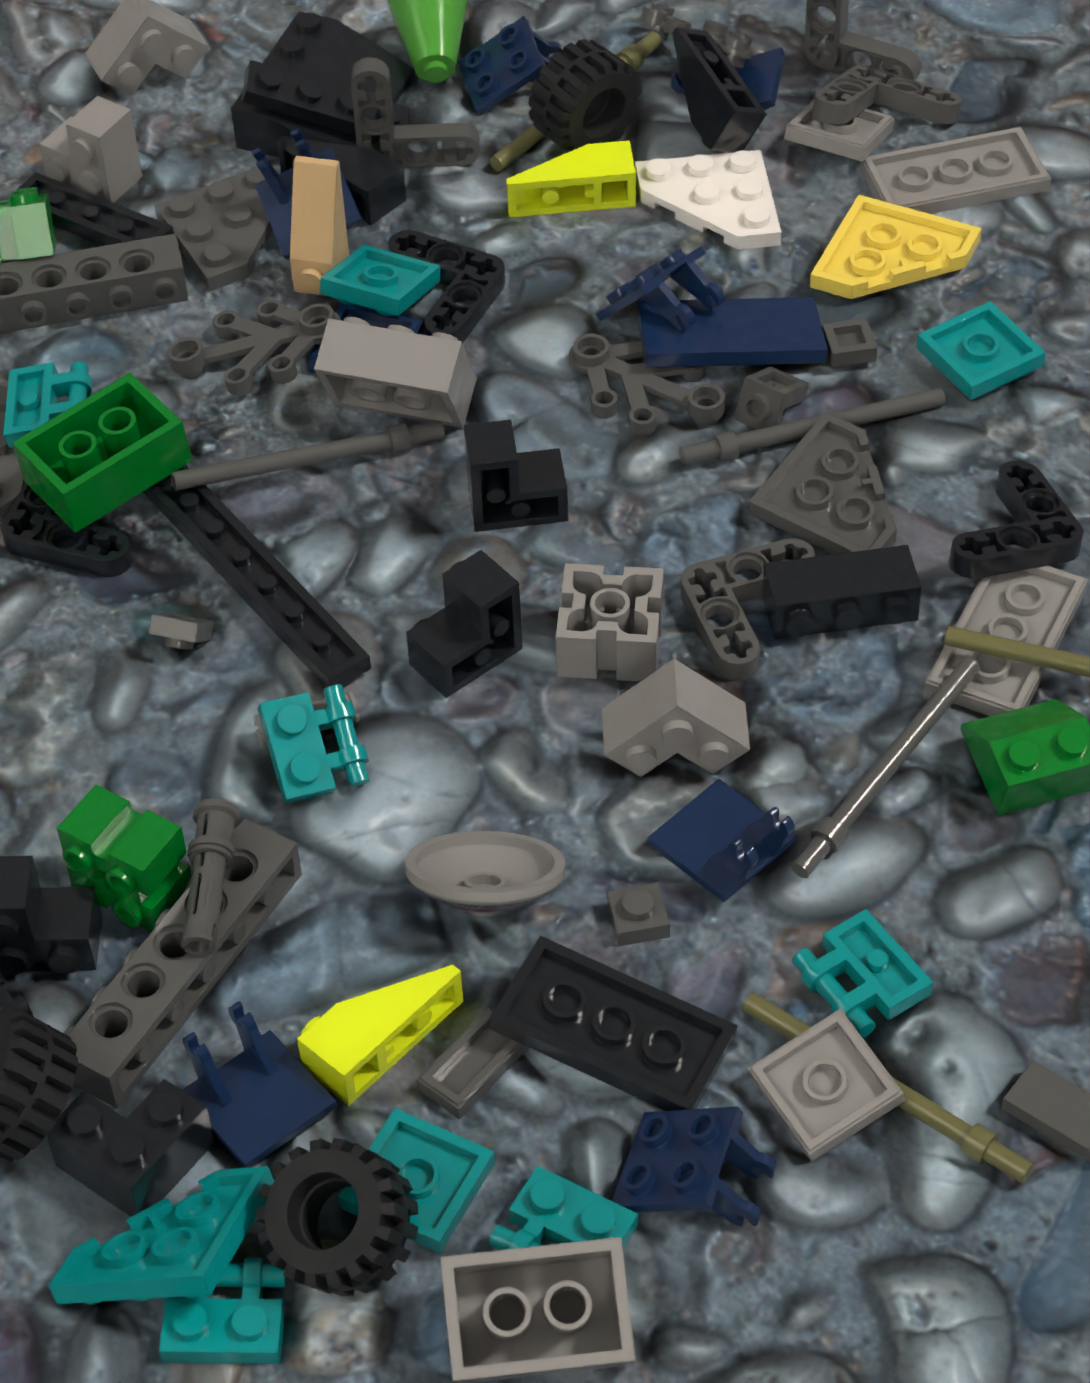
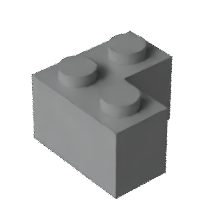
[85,0,209,96]
[39,96,143,203]
[602,659,750,777]

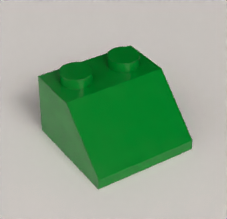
[960,699,1090,816]

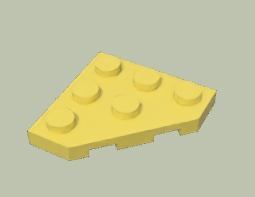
[810,195,982,299]

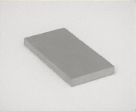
[860,127,1051,214]
[924,566,1088,716]

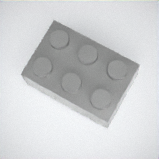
[314,317,477,428]
[440,1237,636,1383]

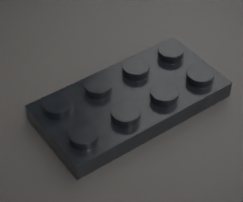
[489,935,738,1111]

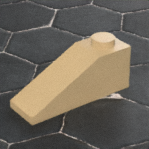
[290,156,349,297]

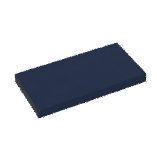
[637,297,828,367]

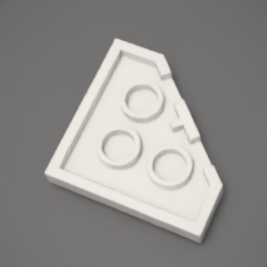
[635,150,781,250]

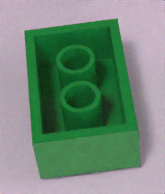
[12,373,193,533]

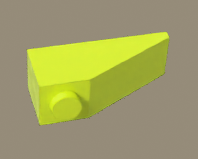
[506,140,636,218]
[297,965,464,1106]

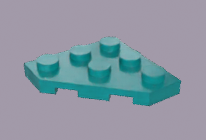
[48,1166,274,1304]

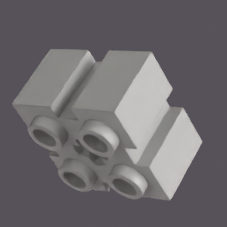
[555,563,664,681]

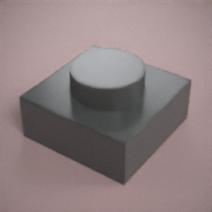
[822,317,877,367]
[149,612,214,649]
[607,882,670,946]

